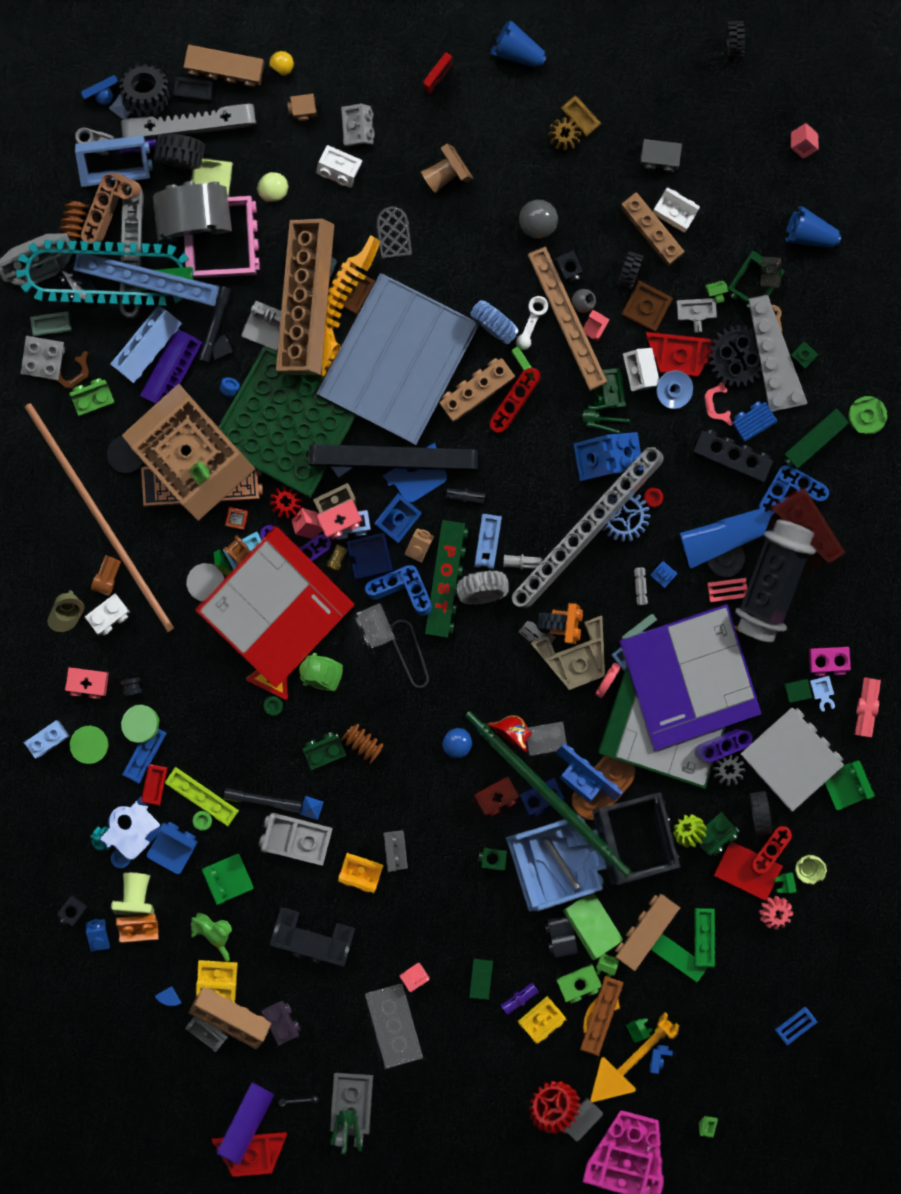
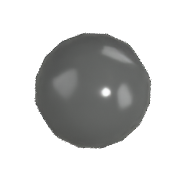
[519,200,558,239]

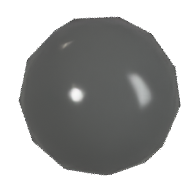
[572,289,596,313]

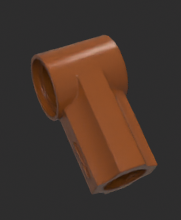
[91,555,121,597]

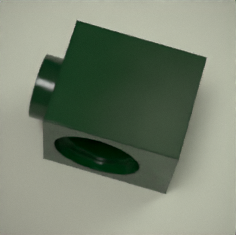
[790,342,818,371]
[478,848,507,870]

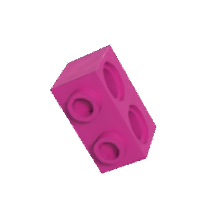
[809,647,851,676]

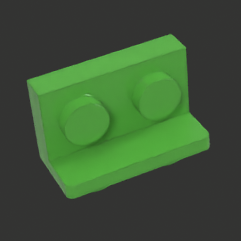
[69,378,115,416]

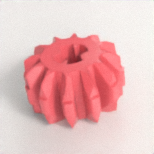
[759,896,793,930]

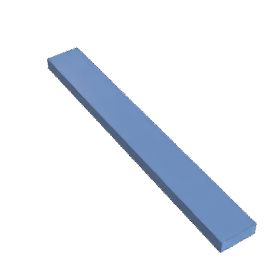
[73,254,219,306]

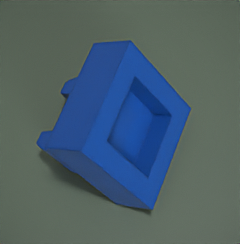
[650,561,677,588]

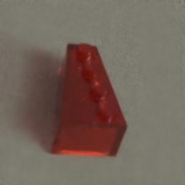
[770,487,845,563]

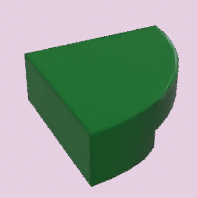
[214,550,232,576]

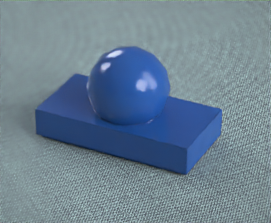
[81,75,118,105]

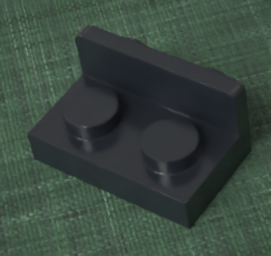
[56,263,98,308]

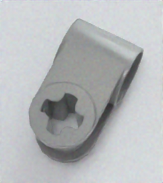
[76,128,114,156]

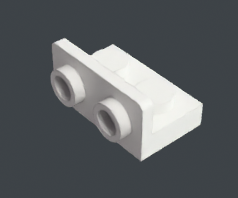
[316,145,362,187]
[85,594,130,635]

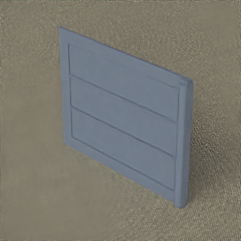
[317,273,480,445]

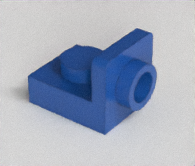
[649,1045,673,1073]

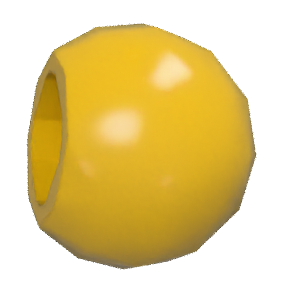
[269,51,294,76]

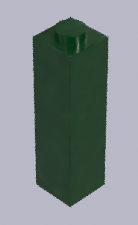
[783,408,849,469]

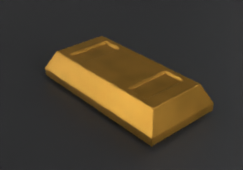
[561,96,601,136]

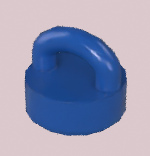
[220,378,240,398]

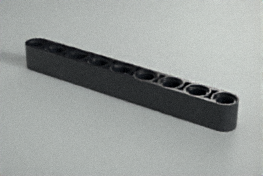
[308,445,478,471]

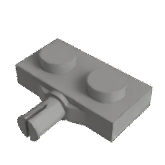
[677,298,717,333]

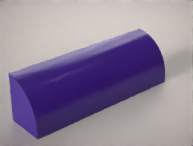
[140,330,202,404]
[217,1083,274,1165]

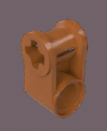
[223,535,251,563]

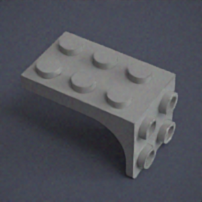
[259,813,333,866]

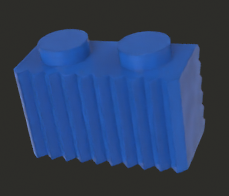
[732,401,777,442]

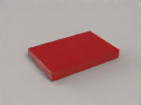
[714,842,783,900]

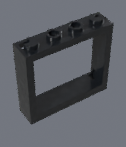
[592,792,680,885]

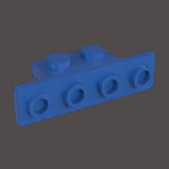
[555,744,622,802]

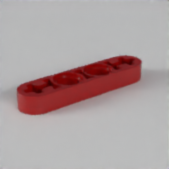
[490,368,541,432]

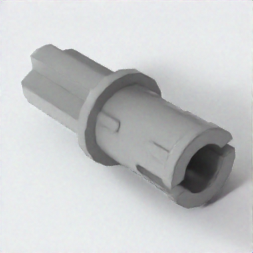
[504,555,542,570]

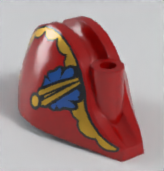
[487,715,532,753]

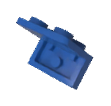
[147,822,198,874]

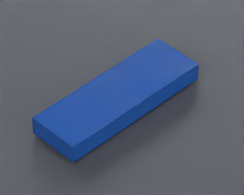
[122,728,167,784]

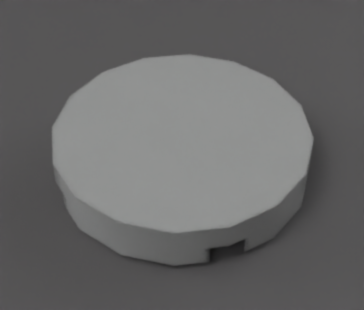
[187,563,224,601]

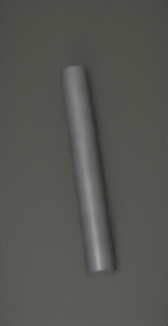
[543,838,581,891]

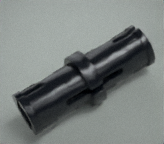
[446,488,485,505]

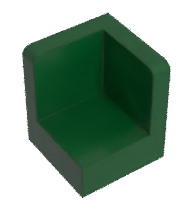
[784,679,812,703]

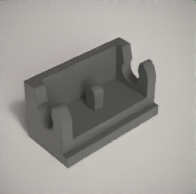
[185,1016,229,1052]

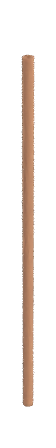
[24,403,174,632]

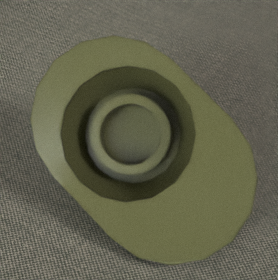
[47,590,85,632]

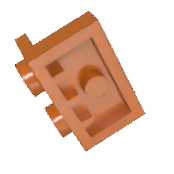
[116,914,158,943]

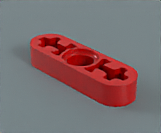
[751,826,792,875]

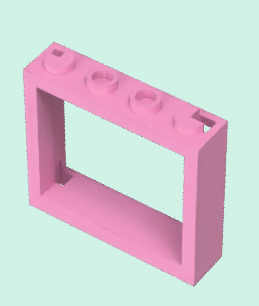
[184,196,259,278]

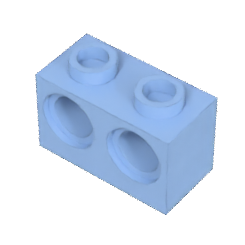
[24,721,70,758]

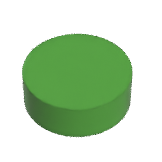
[193,811,212,830]

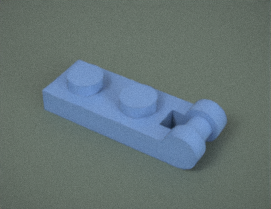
[475,514,502,570]

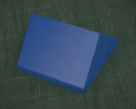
[374,493,422,543]

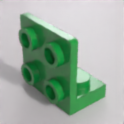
[825,760,874,810]
[202,854,254,905]

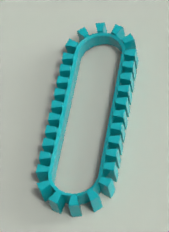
[16,240,194,306]

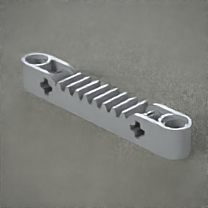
[121,104,256,139]
[120,185,144,319]

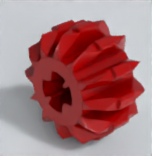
[270,486,303,518]

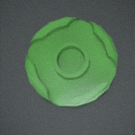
[848,396,887,435]
[121,705,159,743]
[70,726,109,764]

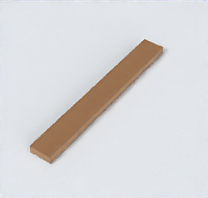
[528,247,607,391]

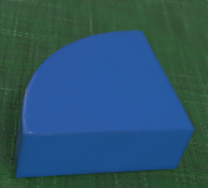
[155,986,182,1006]

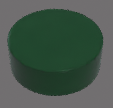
[264,697,283,716]

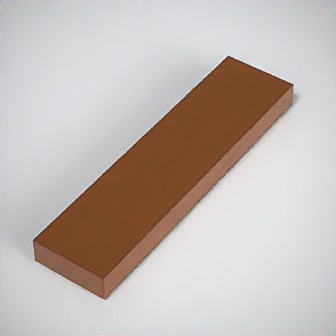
[580,976,624,1056]

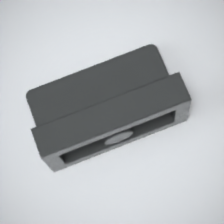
[565,1098,603,1141]

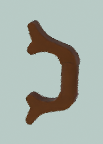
[47,351,89,389]

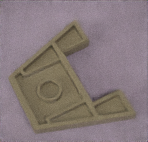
[530,616,605,690]

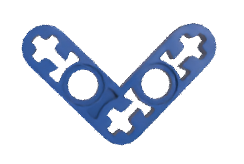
[759,465,829,515]
[365,565,432,616]

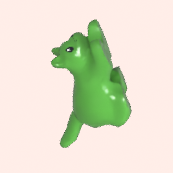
[191,913,232,962]

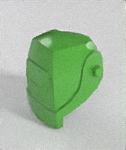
[300,653,343,691]

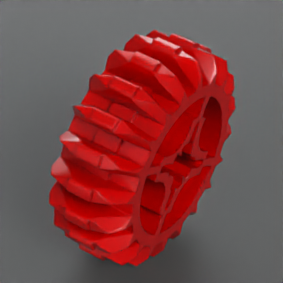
[529,1081,581,1134]

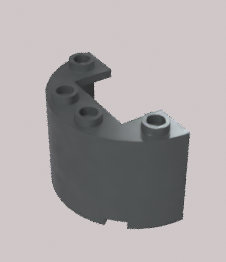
[153,181,232,245]

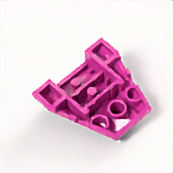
[583,1111,663,1194]

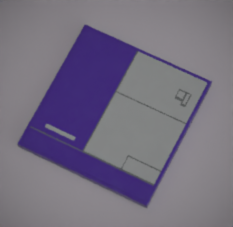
[619,604,761,751]

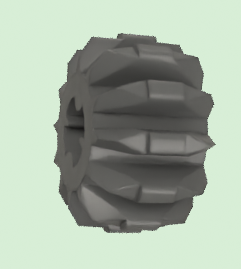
[712,754,745,786]

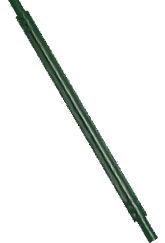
[465,711,631,877]

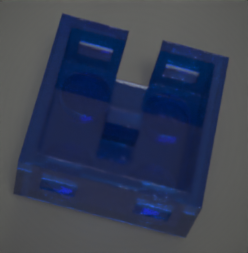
[347,533,393,580]

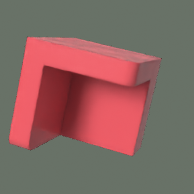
[791,123,818,159]
[583,310,609,341]
[292,508,323,539]
[400,963,430,992]

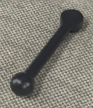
[279,1096,319,1107]

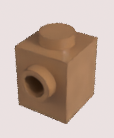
[288,94,316,121]

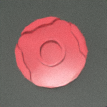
[595,663,621,698]

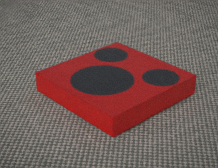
[423,52,452,94]

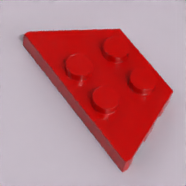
[646,332,714,377]
[212,1132,287,1176]

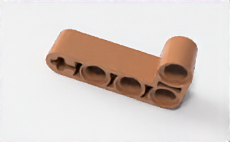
[81,173,141,244]

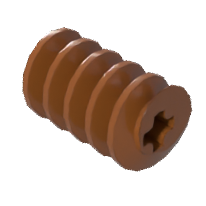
[60,201,89,243]
[340,724,383,764]

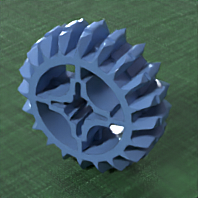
[470,300,518,344]
[598,494,650,542]

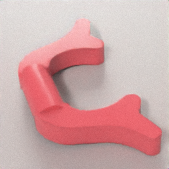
[705,382,732,426]

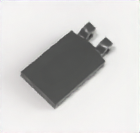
[330,1073,373,1147]

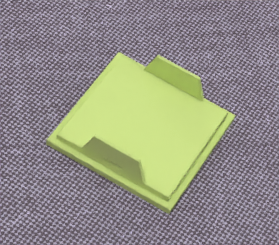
[192,159,232,196]

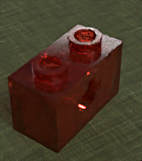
[474,777,519,817]

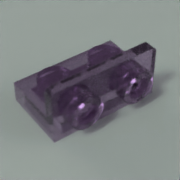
[262,1000,301,1046]

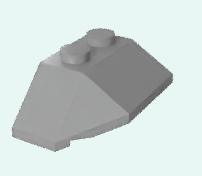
[0,233,73,285]

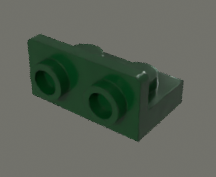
[594,368,626,411]
[302,732,347,770]

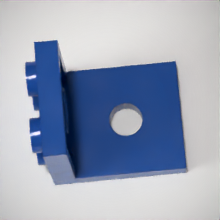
[573,432,644,481]

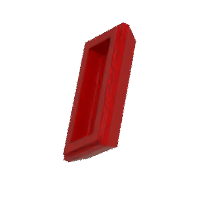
[141,764,167,805]

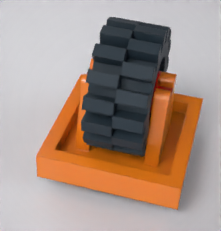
[537,604,583,644]

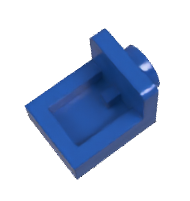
[86,919,110,952]

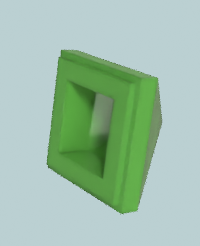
[189,461,210,486]
[699,1116,718,1137]

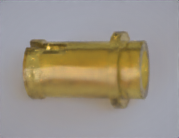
[327,545,347,570]

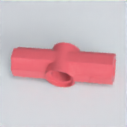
[855,678,881,737]

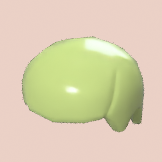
[257,173,288,202]
[795,855,827,884]

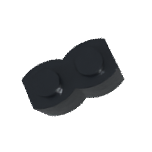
[545,916,578,958]

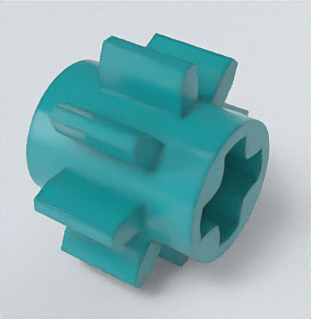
[90,827,112,850]

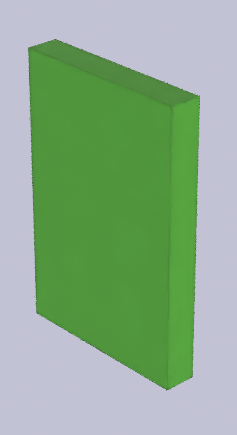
[563,892,623,960]

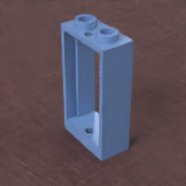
[75,135,153,187]

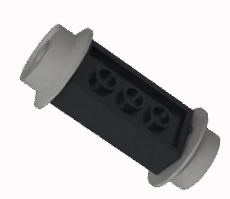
[736,520,816,642]

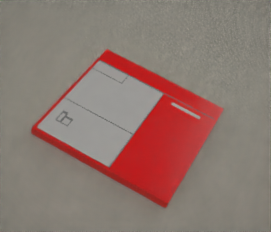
[196,526,355,688]

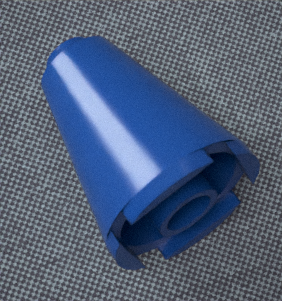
[491,20,546,68]
[785,206,841,248]

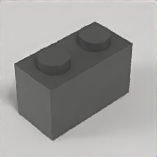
[640,139,682,172]

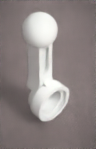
[516,296,548,350]

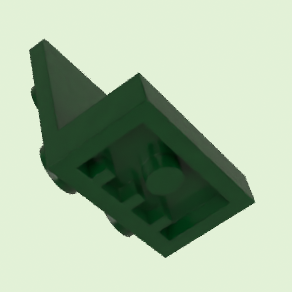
[697,812,739,856]

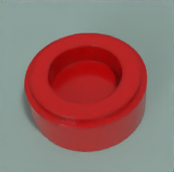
[644,488,663,507]

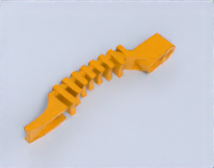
[321,235,380,376]

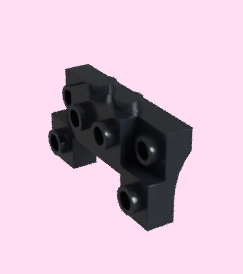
[270,907,355,966]

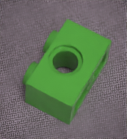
[557,964,602,1003]

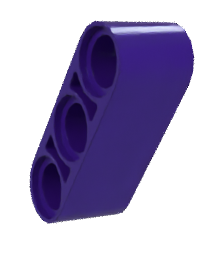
[695,729,752,762]

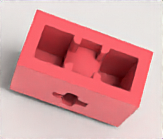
[317,500,362,539]
[66,668,109,699]

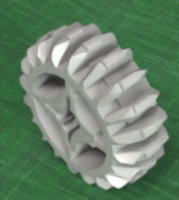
[457,571,509,605]

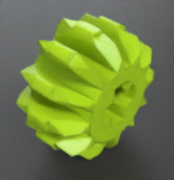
[673,815,707,848]

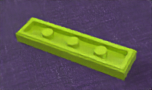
[165,767,239,826]

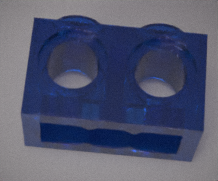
[519,778,564,817]

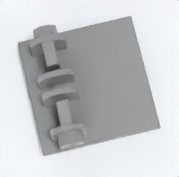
[242,301,281,350]
[21,336,65,380]

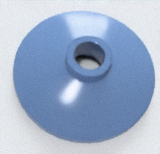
[656,370,693,409]

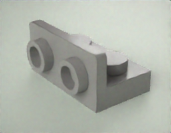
[342,104,374,146]

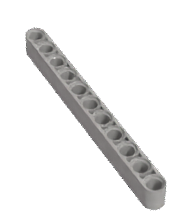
[512,447,663,608]

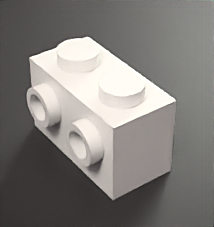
[623,348,659,391]

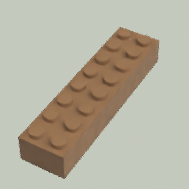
[276,219,334,375]

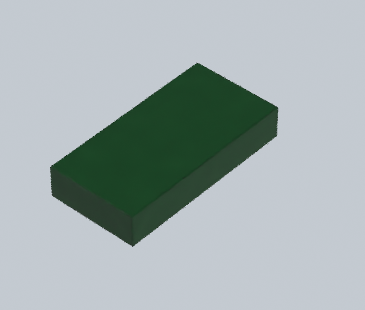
[470,959,493,1000]

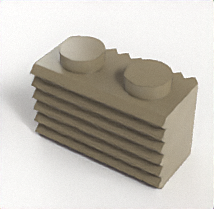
[313,483,356,514]

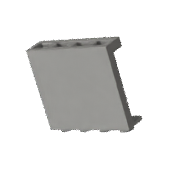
[739,707,844,811]

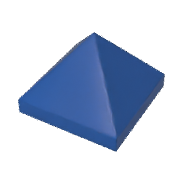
[300,796,324,820]

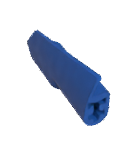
[680,509,771,568]

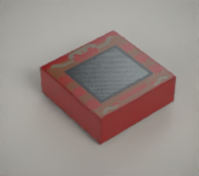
[225,507,248,530]

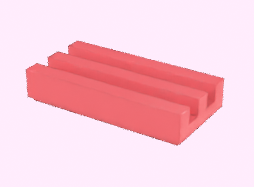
[707,578,747,602]

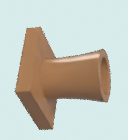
[421,144,473,193]

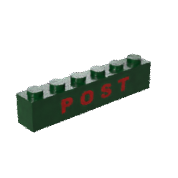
[425,520,468,638]

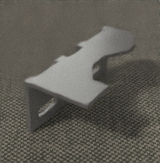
[519,621,556,647]

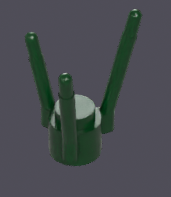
[583,403,630,434]
[330,1110,362,1154]

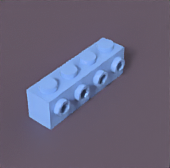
[110,306,182,383]

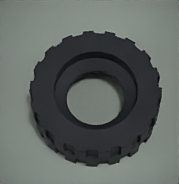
[750,791,772,835]

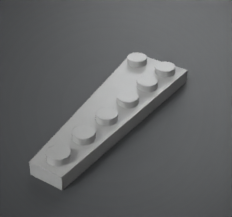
[748,295,807,411]

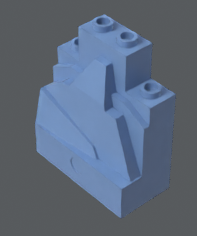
[506,815,606,911]

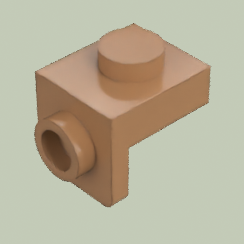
[404,529,434,563]

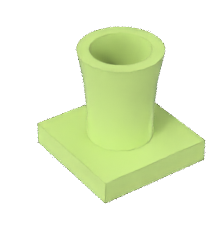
[112,873,154,916]

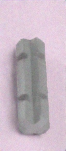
[634,567,648,605]

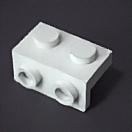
[653,188,700,233]

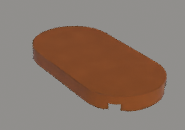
[572,755,635,820]

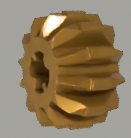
[548,118,581,151]

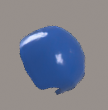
[442,728,472,759]

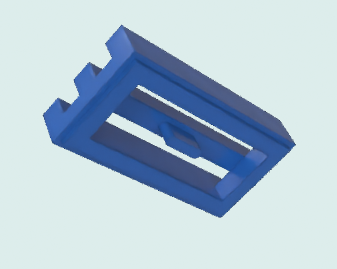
[775,1006,817,1045]

